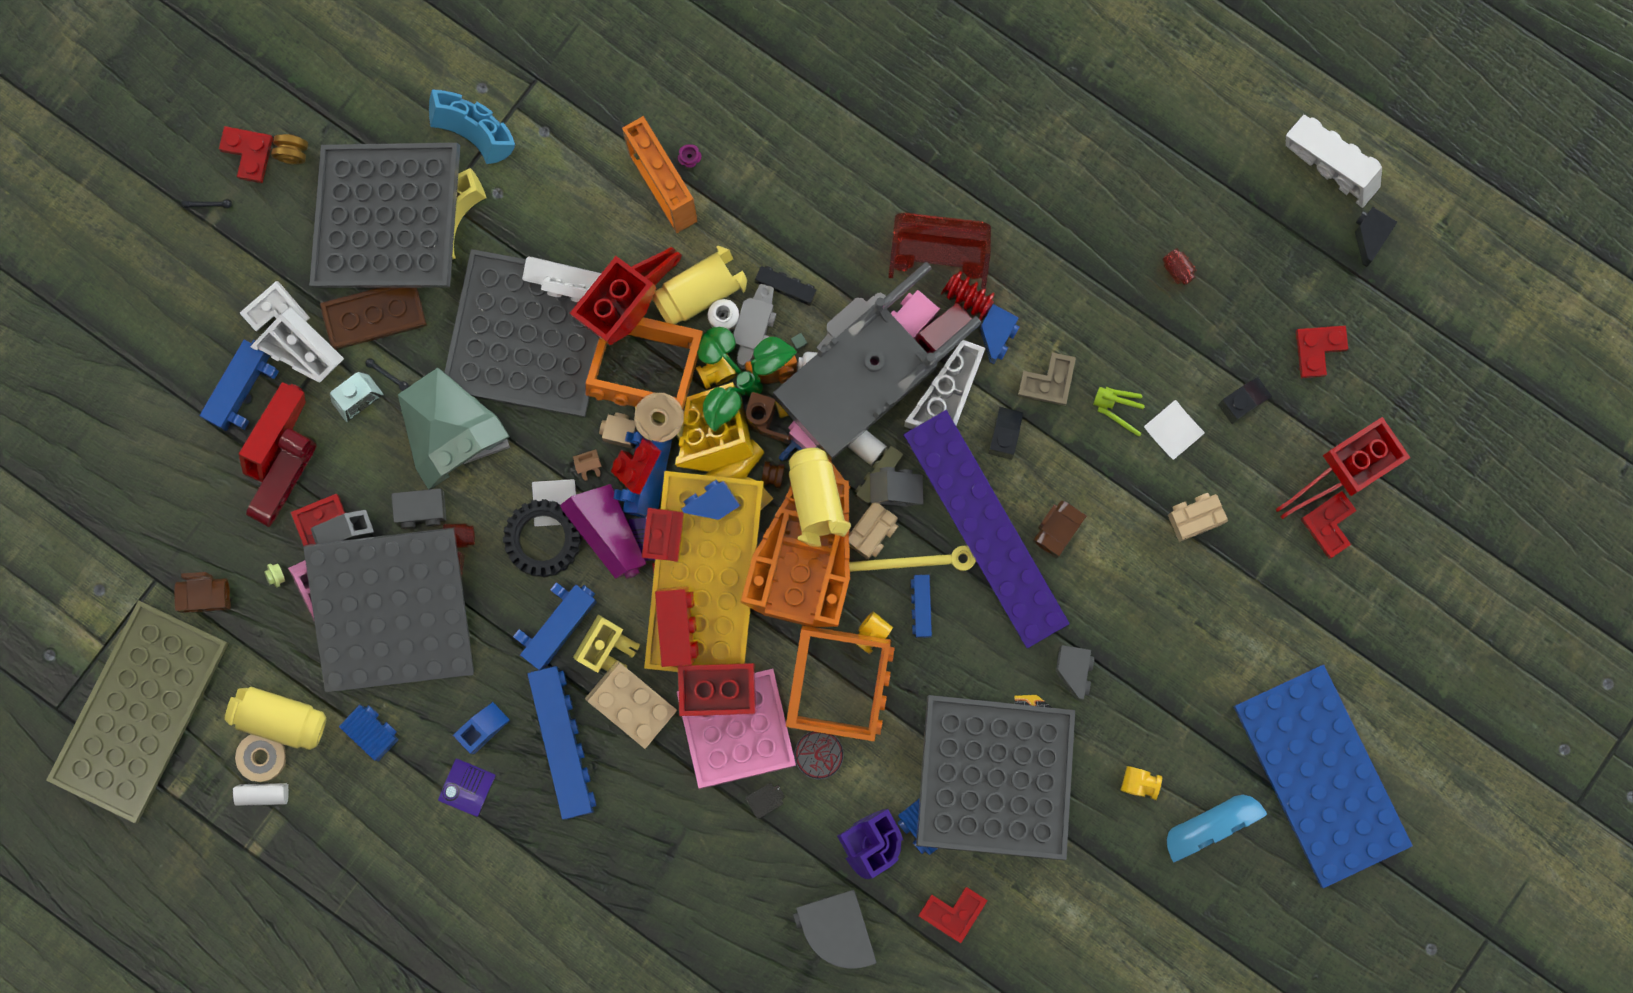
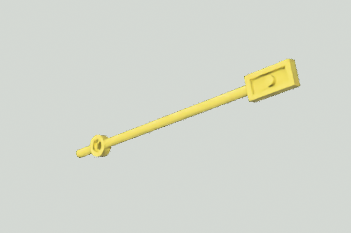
[849,546,976,572]

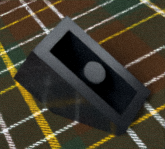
[1355,207,1397,267]
[1218,377,1272,424]
[988,407,1023,460]

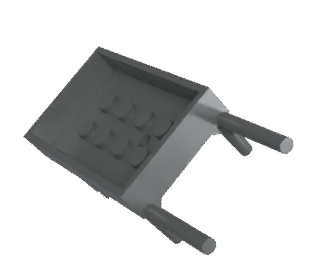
[772,262,982,461]

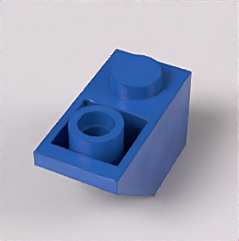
[980,304,1020,364]
[681,479,741,520]
[453,702,510,755]

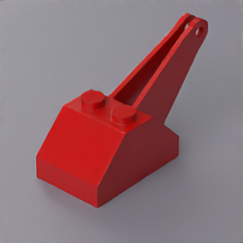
[570,247,682,345]
[1275,417,1410,519]

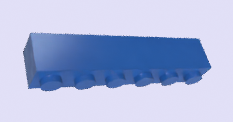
[527,666,597,820]

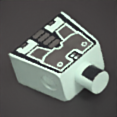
[330,372,384,422]

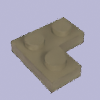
[1018,352,1076,406]

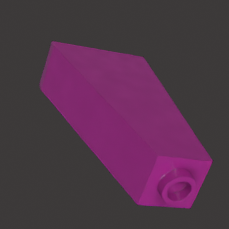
[560,484,646,579]

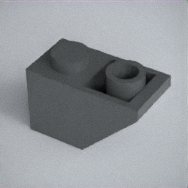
[311,510,374,544]
[1056,645,1094,701]

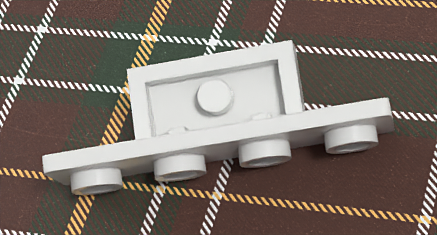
[522,256,601,302]

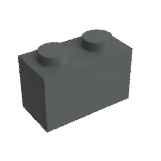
[870,467,923,507]
[392,488,447,529]

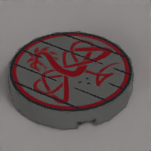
[794,731,844,780]

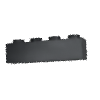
[755,266,817,306]

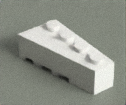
[1286,115,1382,208]
[904,340,985,429]

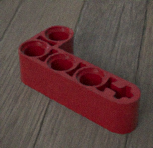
[246,428,316,527]

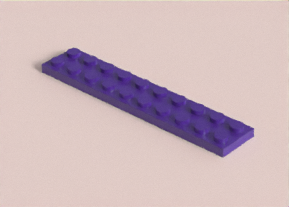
[903,410,1070,648]

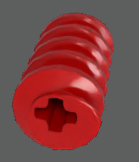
[941,270,995,321]

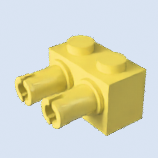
[573,615,640,673]

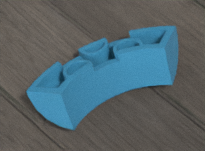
[429,90,515,164]
[1167,795,1267,862]

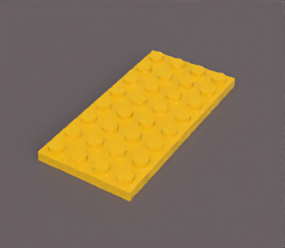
[644,471,764,672]

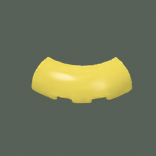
[452,168,486,259]

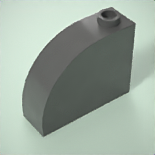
[793,890,877,969]

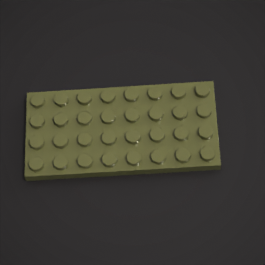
[46,600,229,824]

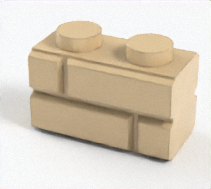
[1168,493,1228,542]
[849,503,899,560]

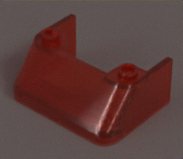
[888,213,991,289]

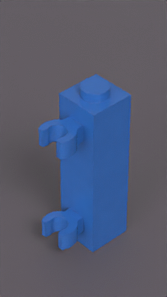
[199,340,279,431]
[613,432,672,518]
[513,582,597,670]

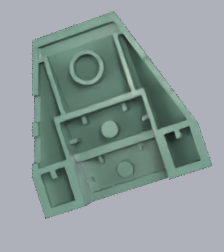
[398,368,510,490]

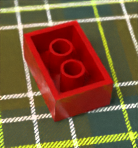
[655,586,699,667]
[678,663,756,716]

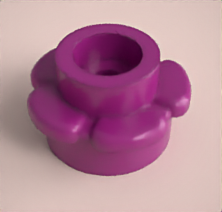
[678,144,701,168]

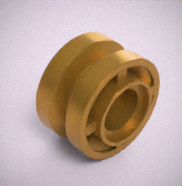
[271,134,308,164]

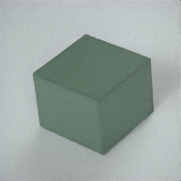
[791,333,807,351]

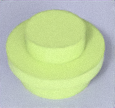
[264,563,285,588]

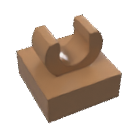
[573,449,601,481]

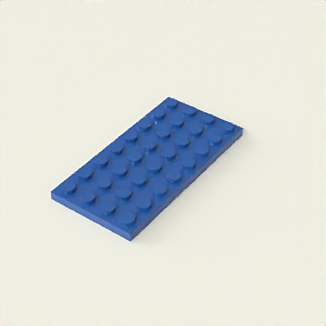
[1233,665,1413,888]

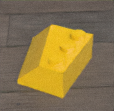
[675,382,754,472]

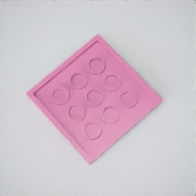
[677,669,796,789]

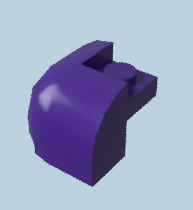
[837,809,903,879]

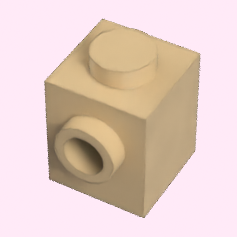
[599,413,637,449]

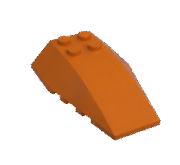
[741,478,850,627]

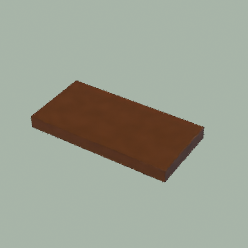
[320,288,427,350]

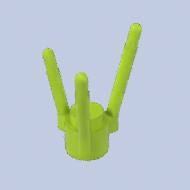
[1093,387,1145,436]

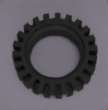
[503,499,582,577]

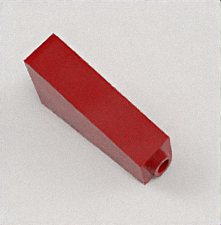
[239,382,306,482]

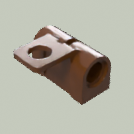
[746,392,790,444]
[1033,500,1087,559]
[174,572,230,613]

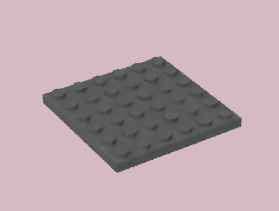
[309,143,461,288]
[445,249,599,418]
[303,528,474,692]
[916,695,1075,861]

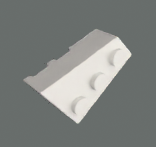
[250,307,344,383]

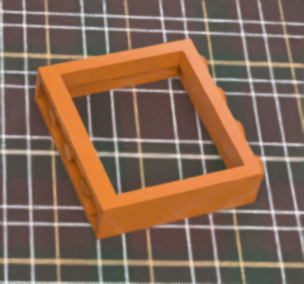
[622,116,697,233]
[586,317,703,415]
[786,625,895,741]

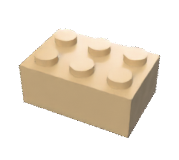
[585,661,677,749]

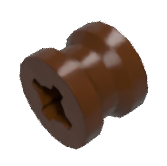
[762,461,785,489]

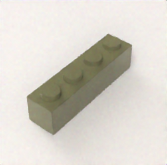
[855,446,904,505]

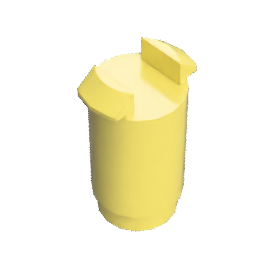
[652,246,747,324]
[789,448,851,547]
[225,687,326,750]

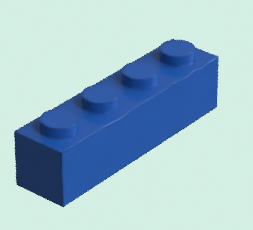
[911,575,932,638]

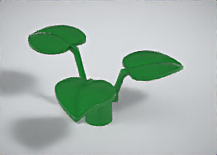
[697,327,797,432]

